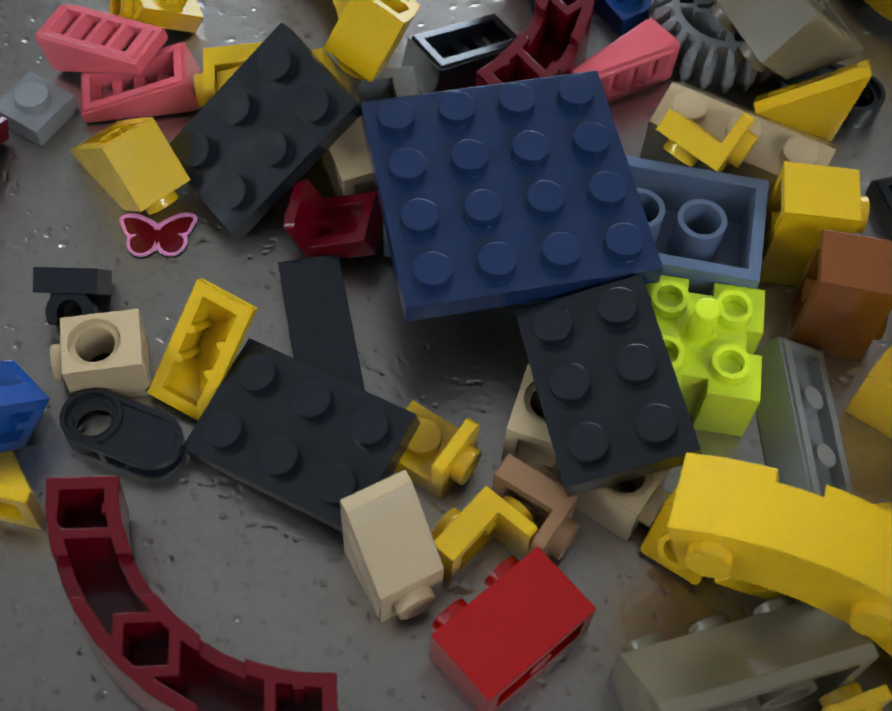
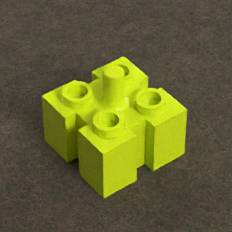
[645,275,765,437]

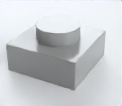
[0,71,79,147]

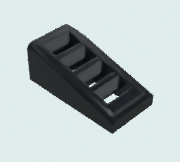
[402,13,517,94]

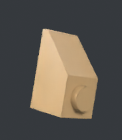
[340,470,444,623]

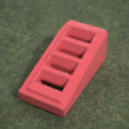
[36,4,169,74]
[571,18,680,102]
[81,42,202,123]

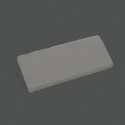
[754,336,854,497]

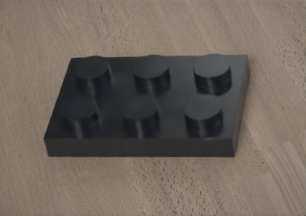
[169,23,361,238]
[514,274,701,497]
[182,338,420,532]

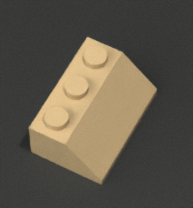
[640,82,839,202]

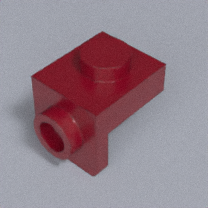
[284,180,383,259]

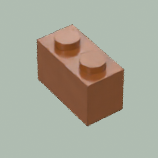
[787,229,892,361]

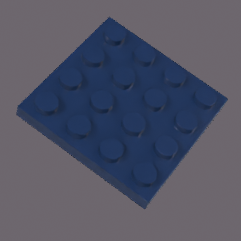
[360,70,663,322]

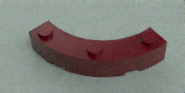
[476,0,595,87]
[45,475,338,711]

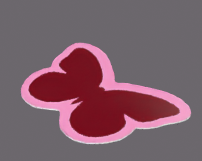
[119,212,198,257]

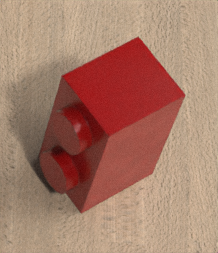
[429,546,596,711]

